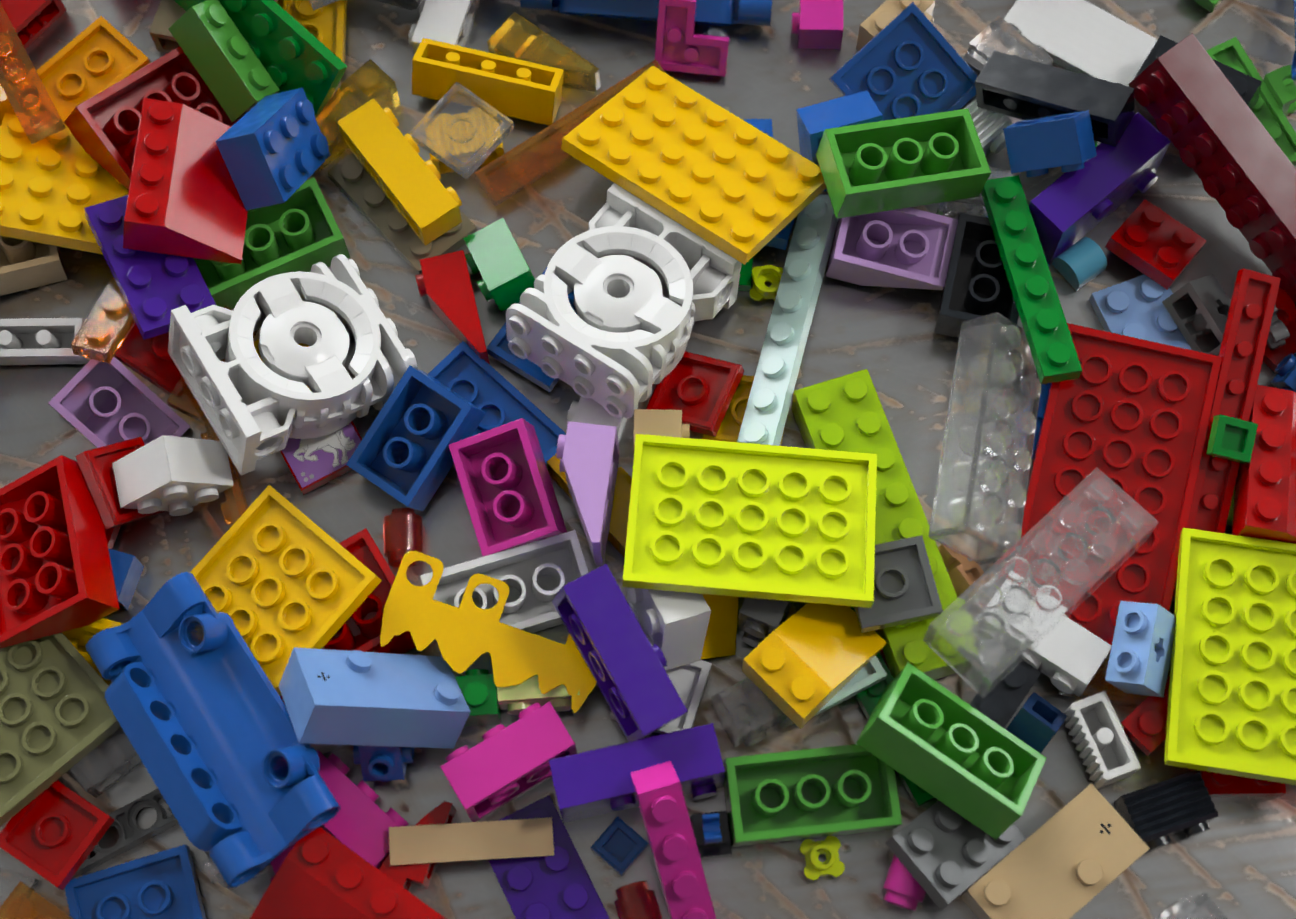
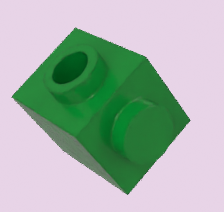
[455,669,502,727]

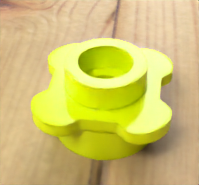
[749,265,784,302]
[800,836,845,881]

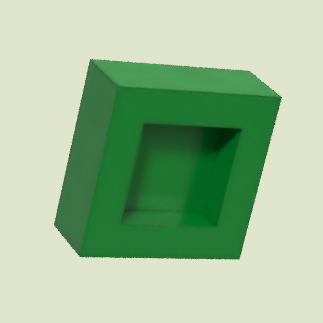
[1206,414,1258,464]

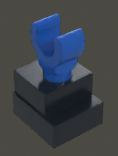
[690,811,732,860]

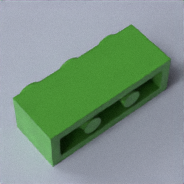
[168,0,279,122]

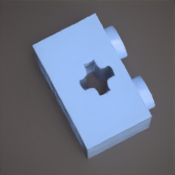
[1105,601,1176,698]

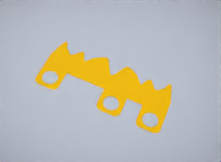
[380,551,597,713]

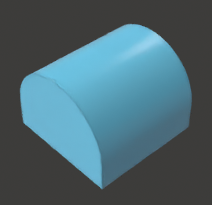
[1052,237,1107,291]

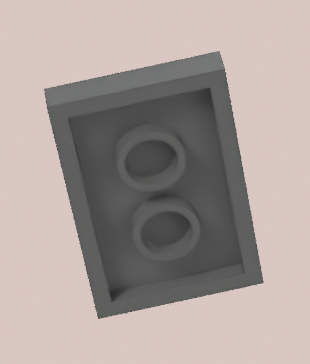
[886,800,1027,910]

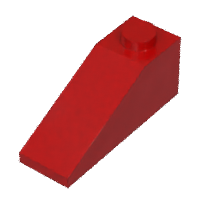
[415,250,490,364]

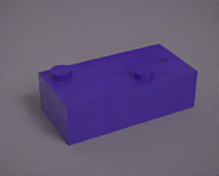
[1029,112,1171,266]
[552,564,688,742]
[549,723,725,823]

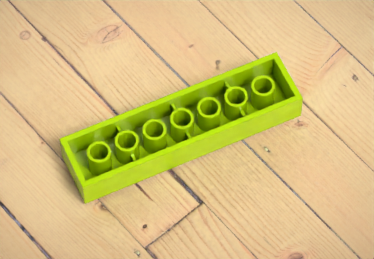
[791,369,980,680]

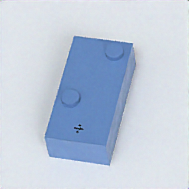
[278,647,470,749]

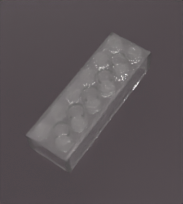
[928,312,1042,565]
[923,467,1159,698]

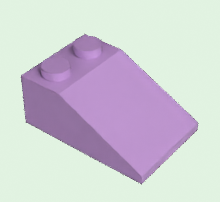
[825,207,958,290]
[48,347,191,448]
[557,421,620,566]

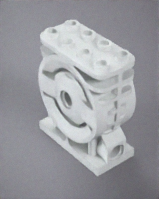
[506,183,742,418]
[168,254,417,475]

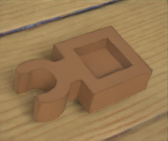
[938,539,998,608]

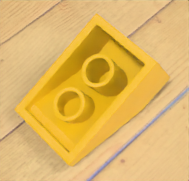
[742,603,887,729]

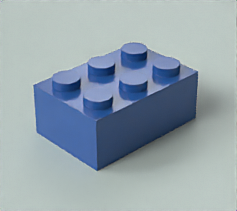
[215,88,331,210]
[346,365,486,511]

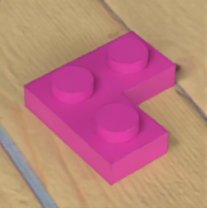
[654,0,730,77]

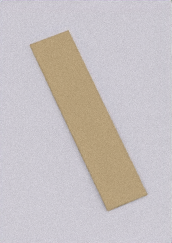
[389,818,554,865]

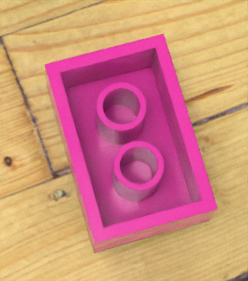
[449,418,567,557]
[440,701,577,822]

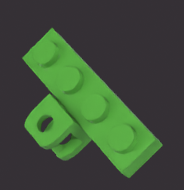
[1206,37,1296,166]

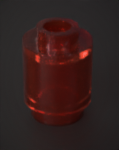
[383,508,424,568]
[614,880,662,919]

